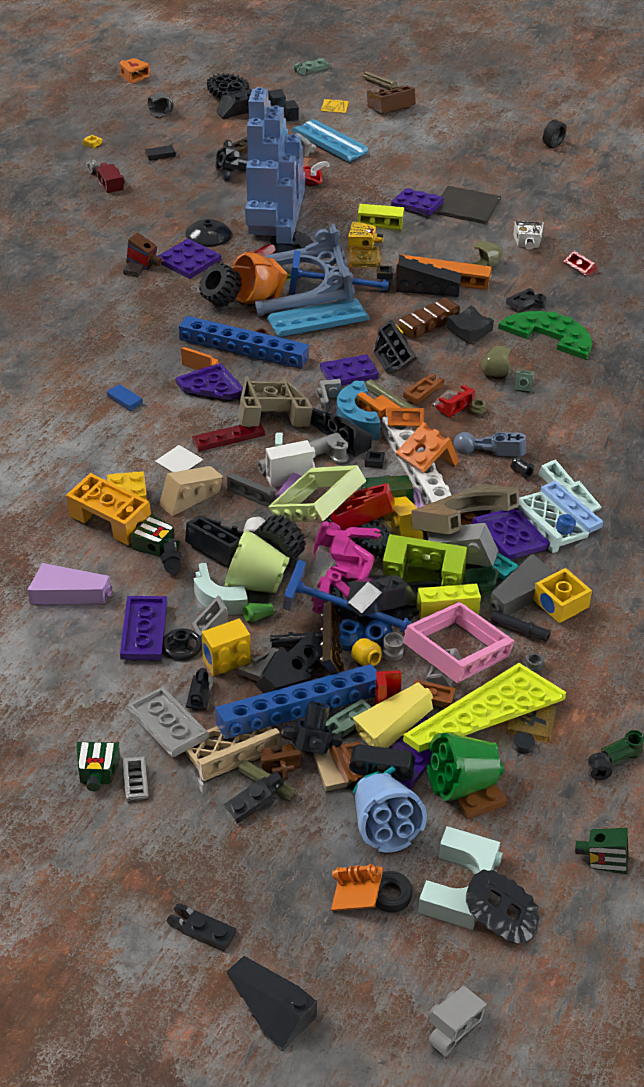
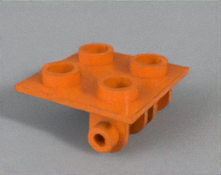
[331,864,384,911]

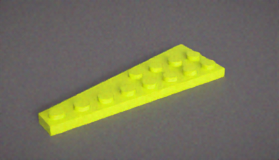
[403,663,566,752]

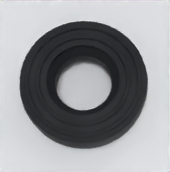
[375,871,412,912]

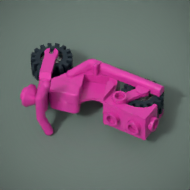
[311,521,391,620]

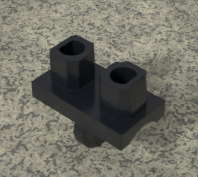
[161,542,182,574]

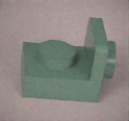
[514,370,535,392]

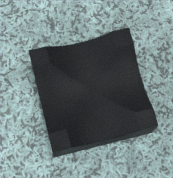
[447,305,494,342]

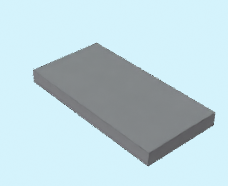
[127,687,209,758]

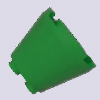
[427,733,504,801]

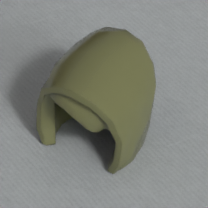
[472,241,503,267]
[481,346,511,378]

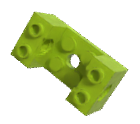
[383,534,467,586]

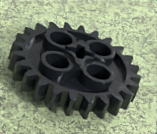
[206,73,250,98]

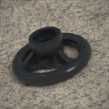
[163,628,202,660]

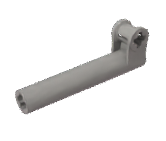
[257,432,348,474]

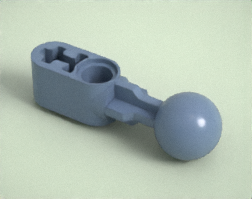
[453,432,526,457]

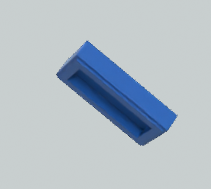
[107,384,143,411]

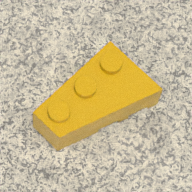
[383,496,423,540]

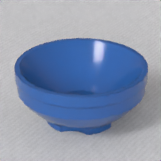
[339,619,366,651]

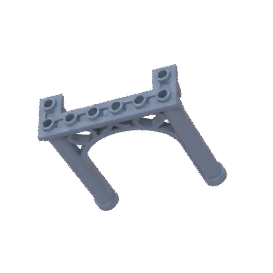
[248,224,355,317]

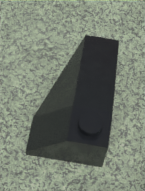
[310,408,372,457]
[227,956,317,1051]

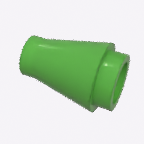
[243,603,274,623]

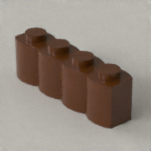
[399,298,460,339]

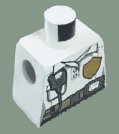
[513,221,544,250]

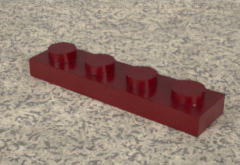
[192,422,265,452]

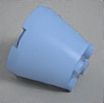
[355,773,427,853]

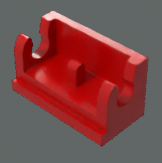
[436,385,475,418]

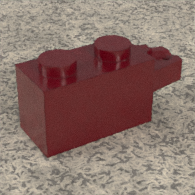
[97,162,125,193]

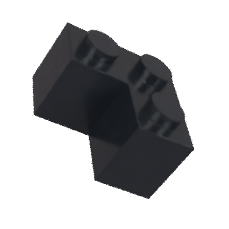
[268,89,299,121]

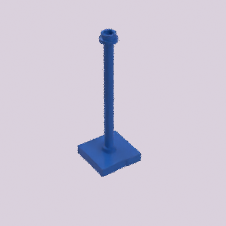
[289,250,389,295]
[283,559,411,633]

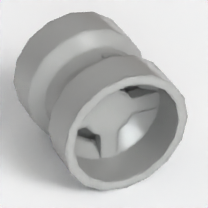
[383,632,404,661]

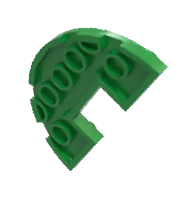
[498,311,592,360]

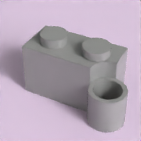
[428,985,487,1056]

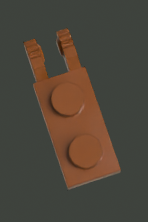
[403,373,445,405]

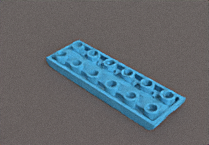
[291,119,369,162]
[268,298,370,337]

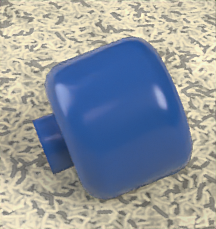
[556,514,576,535]

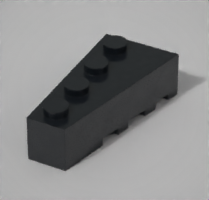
[396,254,461,297]

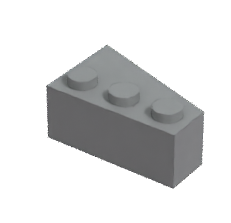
[428,523,499,567]

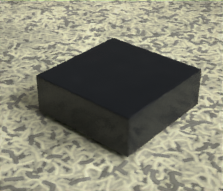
[364,451,385,469]

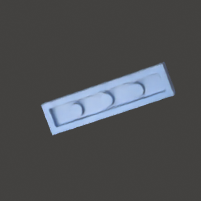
[541,480,604,533]

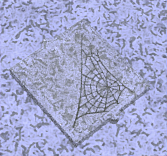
[305,545,337,590]

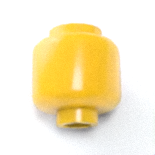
[351,638,382,667]

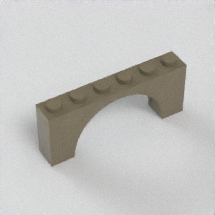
[411,484,519,535]

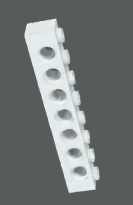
[382,416,451,505]

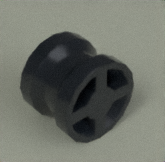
[588,752,612,780]

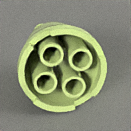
[225,530,290,594]

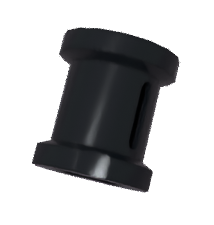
[510,456,535,479]

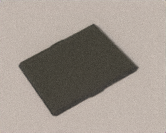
[433,186,501,224]

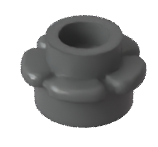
[524,653,544,672]

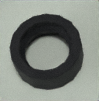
[542,119,567,148]

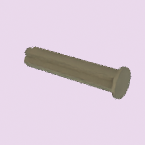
[363,71,398,90]

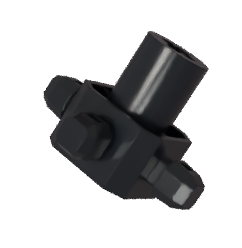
[215,140,248,180]
[281,701,342,754]

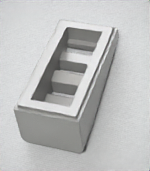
[123,756,149,801]

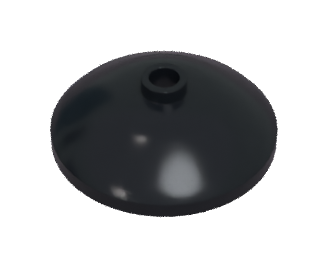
[186,219,231,247]

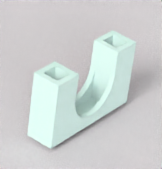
[418,826,503,930]

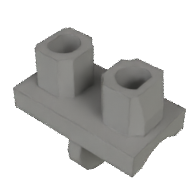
[295,133,316,157]

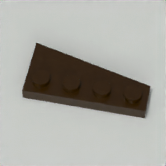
[320,600,344,675]

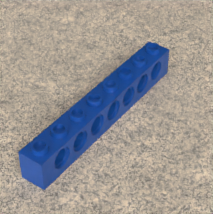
[179,316,309,369]
[215,664,377,739]

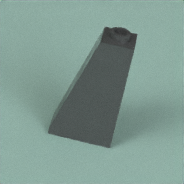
[490,554,554,615]

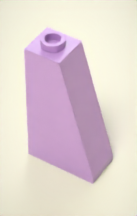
[27,563,113,604]

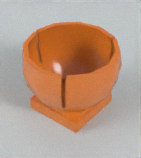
[232,252,288,304]

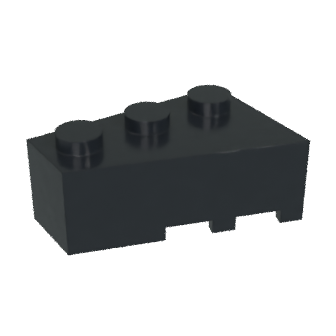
[185,515,254,566]

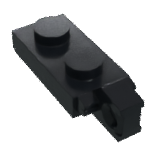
[223,772,284,823]

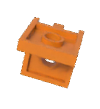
[395,422,459,473]

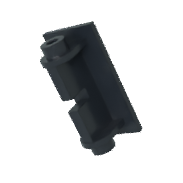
[186,668,214,710]

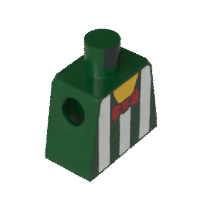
[131,514,180,556]
[77,742,120,792]
[575,828,629,874]

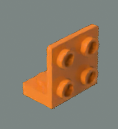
[357,392,401,427]

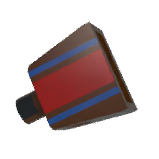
[126,232,162,270]

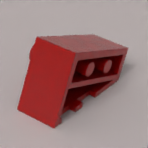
[330,483,395,531]

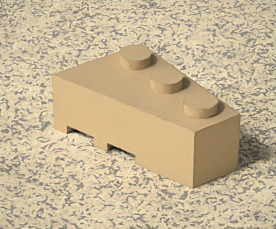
[159,466,224,516]

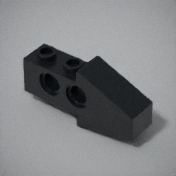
[255,631,323,694]

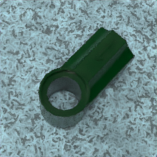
[601,730,644,766]

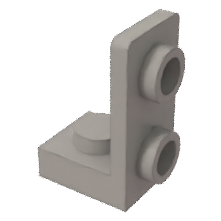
[317,379,341,413]

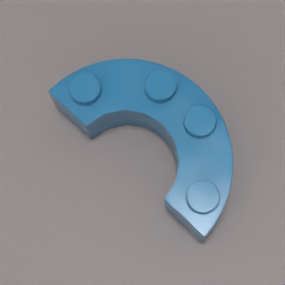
[337,381,381,439]

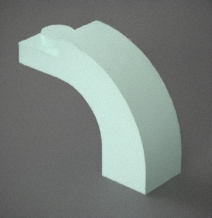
[194,563,248,615]

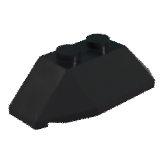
[216,89,252,119]
[374,319,418,373]
[347,575,417,616]

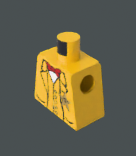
[348,222,384,250]

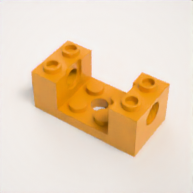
[66,473,151,546]

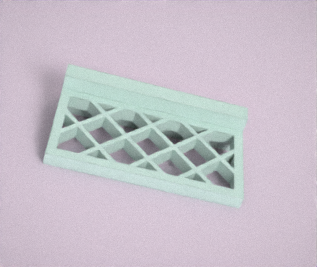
[517,492,589,553]

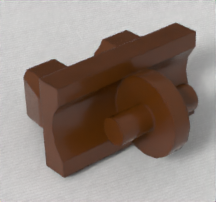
[261,744,301,780]

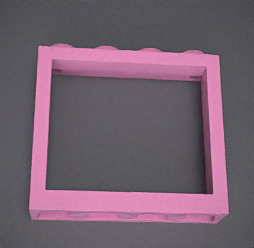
[403,602,514,683]

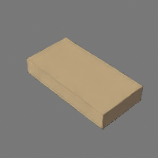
[314,750,347,791]

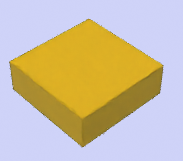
[82,135,102,149]

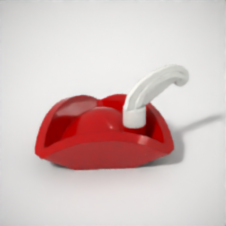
[303,161,330,186]

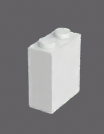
[266,440,316,487]

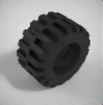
[199,262,242,307]
[254,515,306,567]

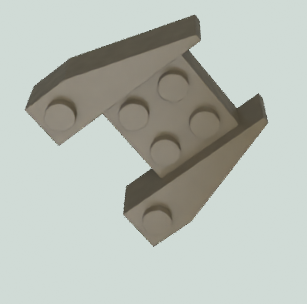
[238,376,313,428]

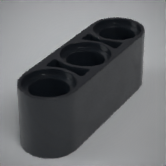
[349,744,415,781]

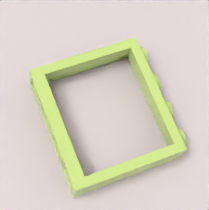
[268,465,366,522]

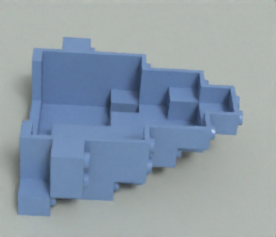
[245,87,305,244]

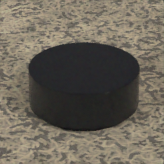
[513,732,535,754]

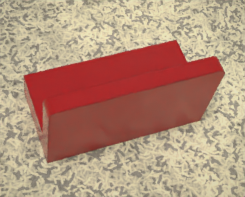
[375,670,402,705]

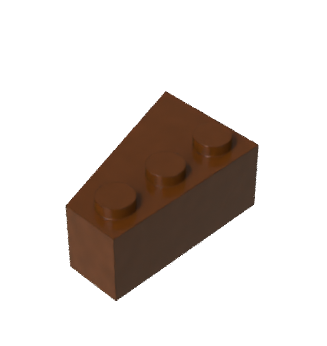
[367,85,416,114]

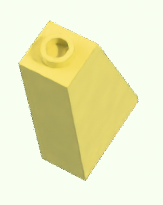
[353,682,433,748]

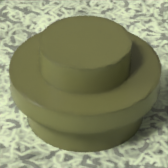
[469,399,487,415]

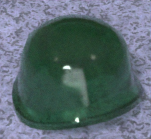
[464,566,499,594]

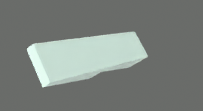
[538,459,601,513]

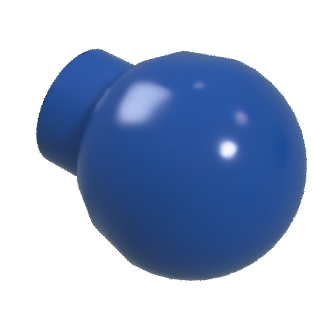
[365,619,393,647]

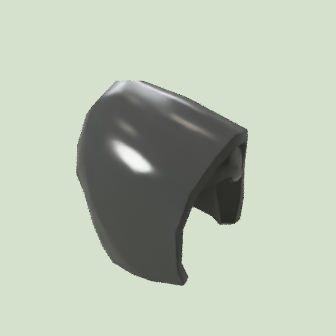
[147,92,174,118]

